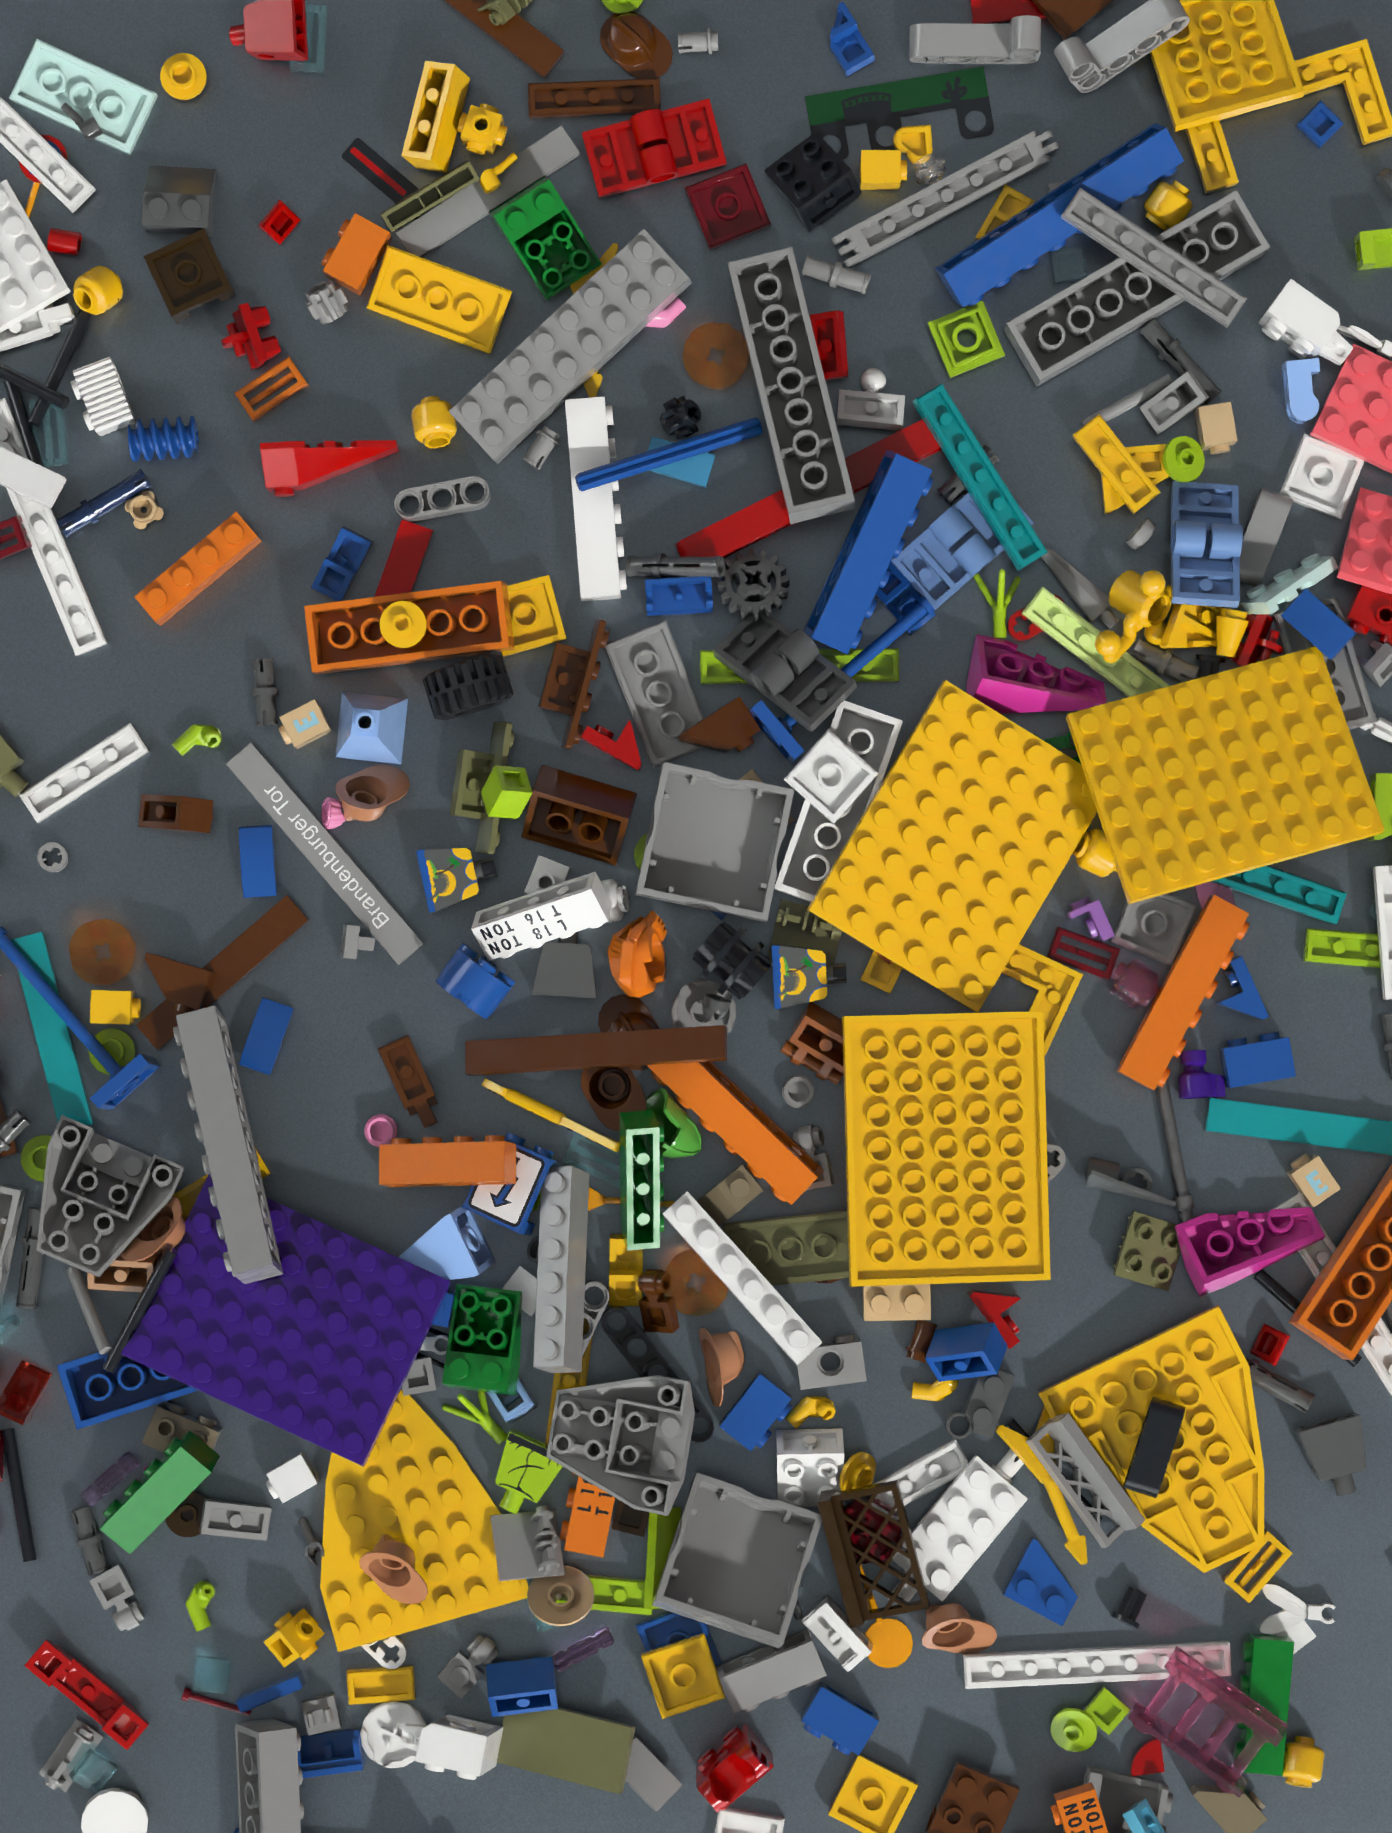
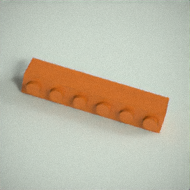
[1116,895,1250,1090]
[647,1061,824,1205]

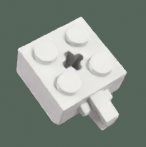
[1258,279,1353,366]
[400,1714,503,1780]

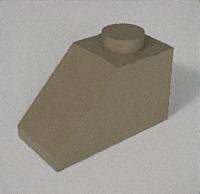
[697,1163,763,1226]
[1189,1785,1268,1833]

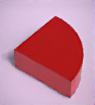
[1130,1737,1165,1776]

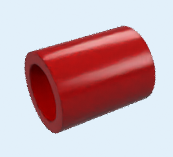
[47,228,82,256]

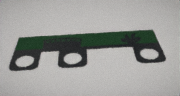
[805,66,994,160]

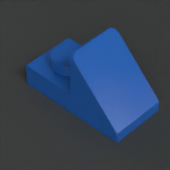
[1215,956,1269,1020]

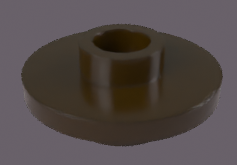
[165,1491,206,1537]

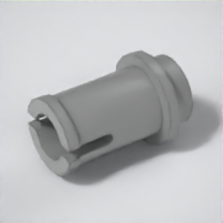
[678,28,719,55]
[522,426,561,470]

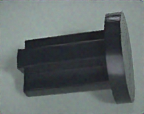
[1195,654,1226,678]
[1110,1586,1147,1629]

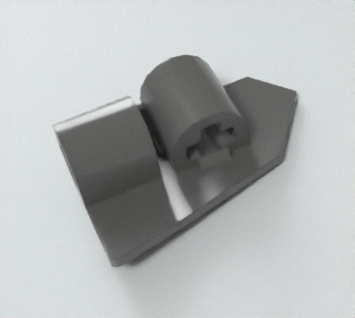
[1084,1157,1176,1206]

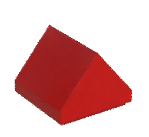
[258,200,301,245]
[1250,1323,1290,1366]

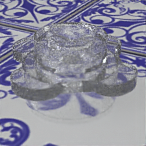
[913,154,946,186]

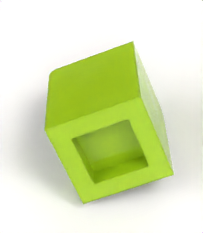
[1354,228,1392,271]
[481,765,533,819]

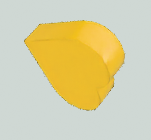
[893,125,933,166]

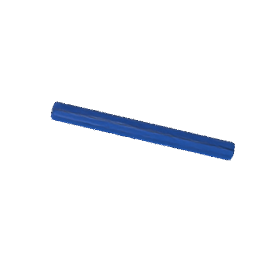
[575,417,762,491]

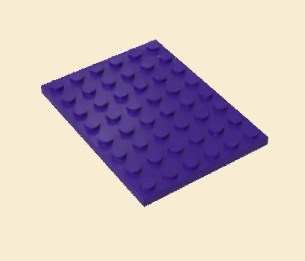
[121,1174,451,1467]

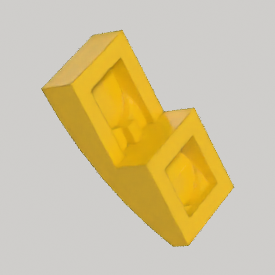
[609,1234,643,1306]

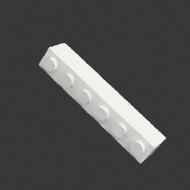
[565,396,627,602]
[662,1191,822,1366]

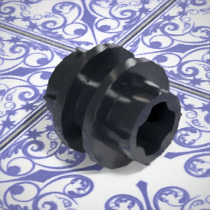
[692,921,772,1000]

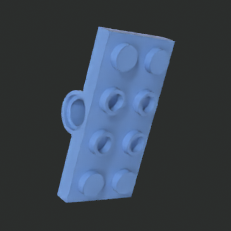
[1171,481,1243,608]
[891,492,1034,610]

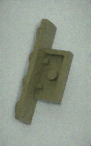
[450,721,514,854]

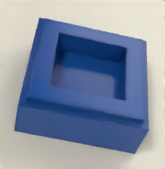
[1296,100,1344,148]

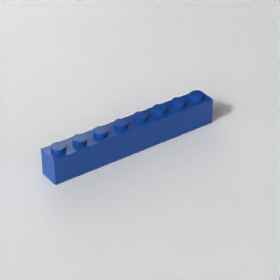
[935,123,1184,307]

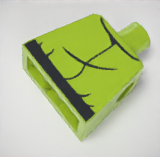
[495,1428,563,1514]

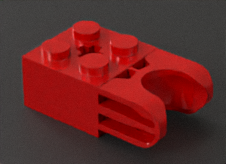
[696,1724,774,1813]

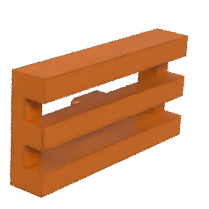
[234,357,308,422]

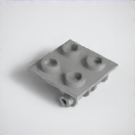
[490,1505,565,1581]

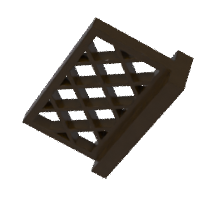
[817,1480,930,1628]

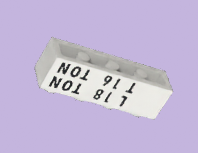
[471,872,612,961]

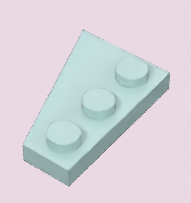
[1239,553,1338,614]

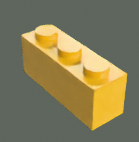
[401,61,470,173]

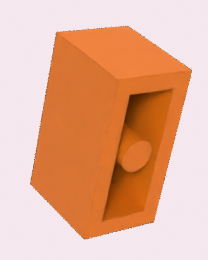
[321,213,392,296]

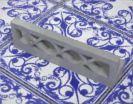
[1026,1413,1145,1548]

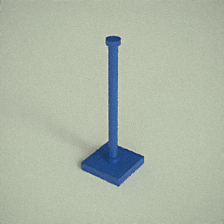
[750,596,935,765]
[0,926,161,1110]

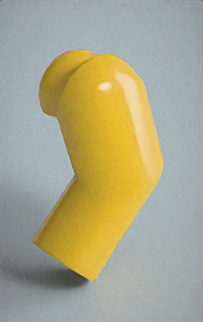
[911,1379,958,1402]
[785,1396,836,1429]

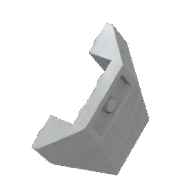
[36,1115,185,1277]
[546,1375,695,1516]

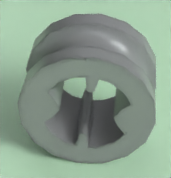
[37,842,68,873]

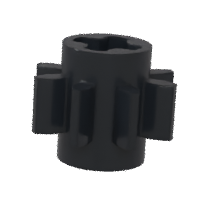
[660,396,701,439]

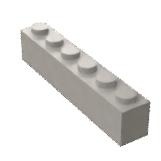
[533,1166,590,1373]

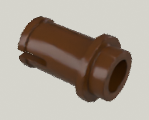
[905,1320,937,1363]

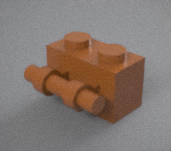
[780,1002,844,1085]

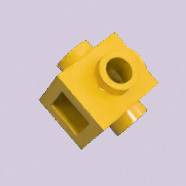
[457,103,508,155]
[263,1608,325,1668]

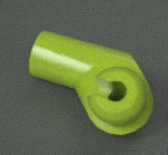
[172,724,222,756]
[186,1581,215,1631]

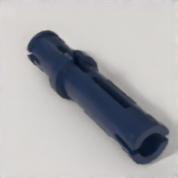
[55,468,152,538]

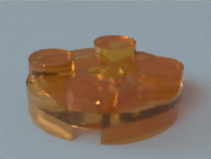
[683,322,749,390]
[69,919,137,985]
[665,1249,728,1316]

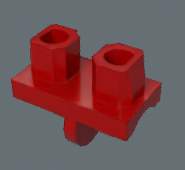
[221,303,281,370]
[1225,614,1284,667]

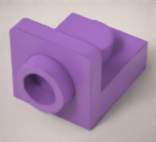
[1066,897,1115,942]

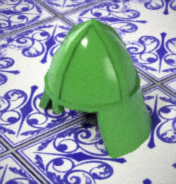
[646,1088,702,1158]

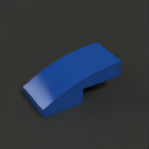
[311,526,373,601]
[875,562,935,636]
[239,825,277,898]
[239,997,294,1076]

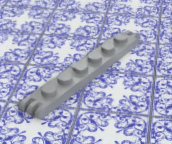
[832,130,1059,268]

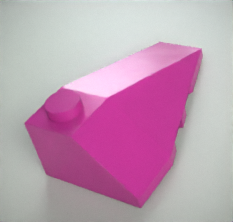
[966,634,1107,714]
[1175,1207,1325,1297]

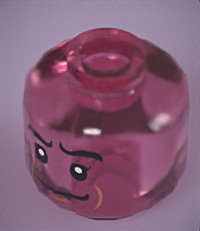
[1110,959,1161,1008]

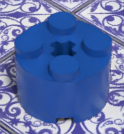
[436,943,516,1019]

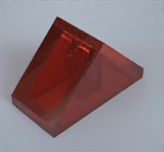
[0,1360,52,1425]

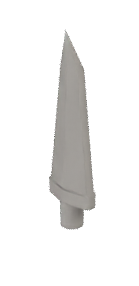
[1041,549,1119,629]

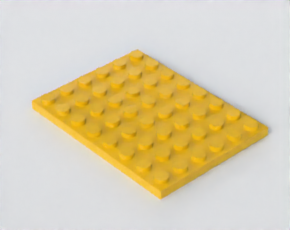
[1066,647,1385,904]
[807,680,1097,1013]
[842,1011,1051,1287]

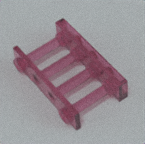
[1128,1646,1288,1798]

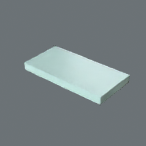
[9,39,158,155]

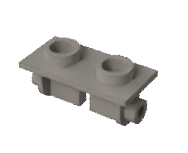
[38,1718,104,1792]

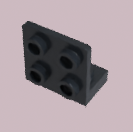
[765,132,862,232]

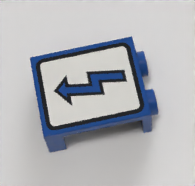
[462,1132,562,1236]

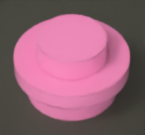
[364,1114,398,1147]

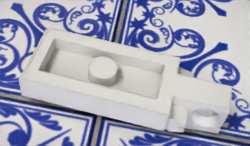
[0,303,75,352]

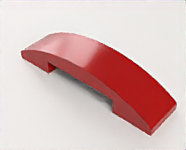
[24,1639,149,1750]

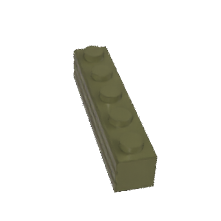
[379,160,480,233]

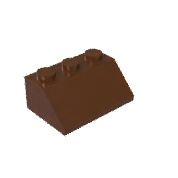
[521,765,637,866]

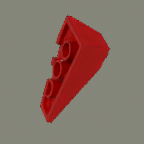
[260,440,399,497]

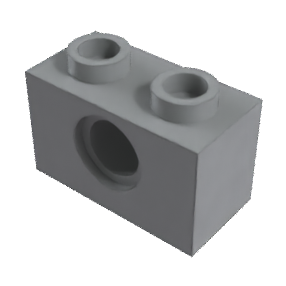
[797,1334,867,1390]

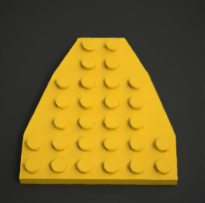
[1039,1305,1264,1573]
[320,1389,529,1652]

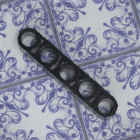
[601,1306,714,1443]

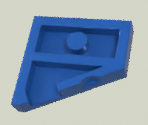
[1003,1537,1078,1626]

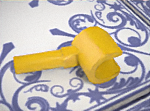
[479,153,518,194]

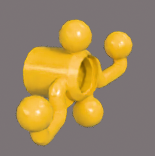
[1094,570,1174,663]

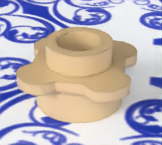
[124,490,164,530]

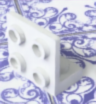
[776,1428,844,1507]

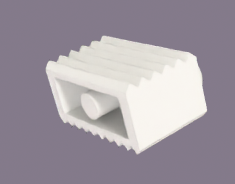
[70,356,137,436]

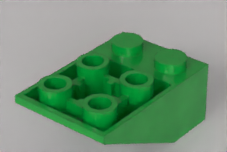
[489,177,602,300]
[442,1284,522,1396]

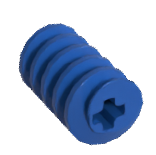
[128,416,199,462]

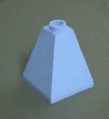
[335,692,408,764]
[398,1205,496,1280]

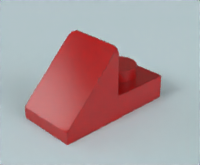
[581,719,642,772]
[967,1290,1021,1349]

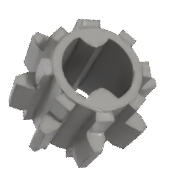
[305,280,348,324]

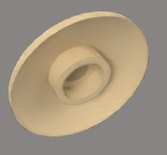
[527,1565,594,1626]

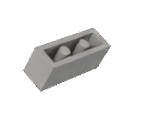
[716,1629,827,1713]

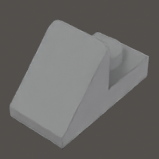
[1139,370,1209,435]

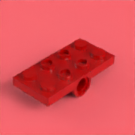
[582,98,727,199]

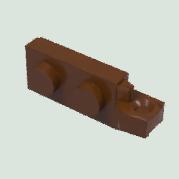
[378,1035,438,1128]

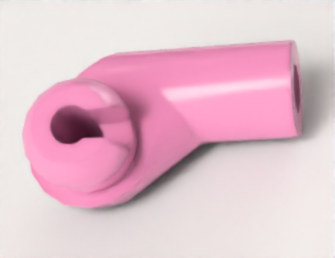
[646,297,686,328]

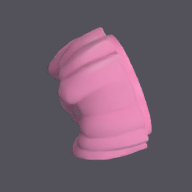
[321,797,346,829]

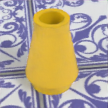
[1216,608,1249,658]

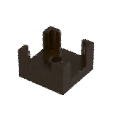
[143,228,236,323]

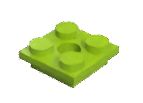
[927,300,1005,378]

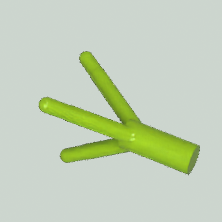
[973,569,1021,638]
[442,1391,508,1445]

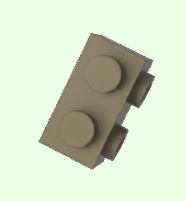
[142,1401,222,1452]

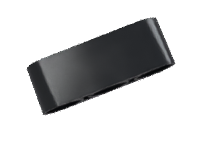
[1123,1396,1186,1498]

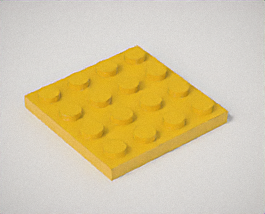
[1150,0,1304,132]

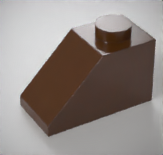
[677,696,761,753]
[138,794,213,833]
[145,952,215,1013]

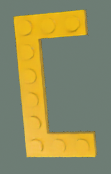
[1185,39,1392,194]
[860,944,1083,1057]

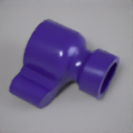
[1178,1050,1226,1099]

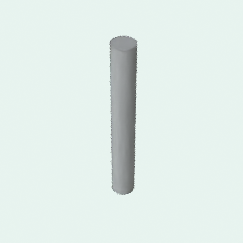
[1081,374,1173,426]
[66,1266,112,1355]

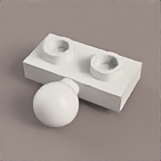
[836,368,905,431]

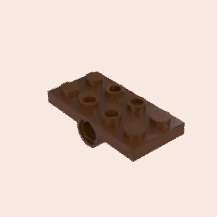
[925,1760,1020,1833]

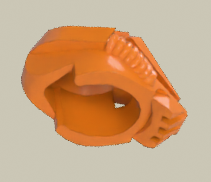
[607,910,667,998]

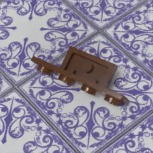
[538,619,610,749]

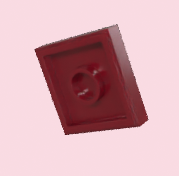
[685,163,771,250]

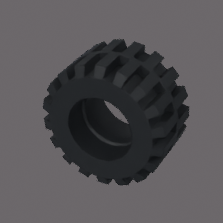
[423,654,514,720]

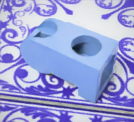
[1281,358,1320,424]

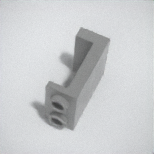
[1083,1766,1173,1833]

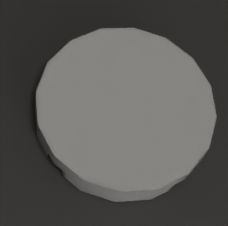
[671,980,736,1034]

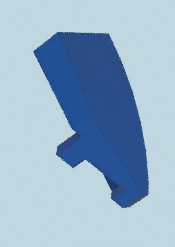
[829,2,875,77]

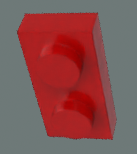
[809,310,849,381]

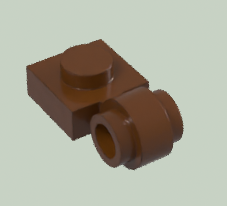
[638,1269,679,1333]

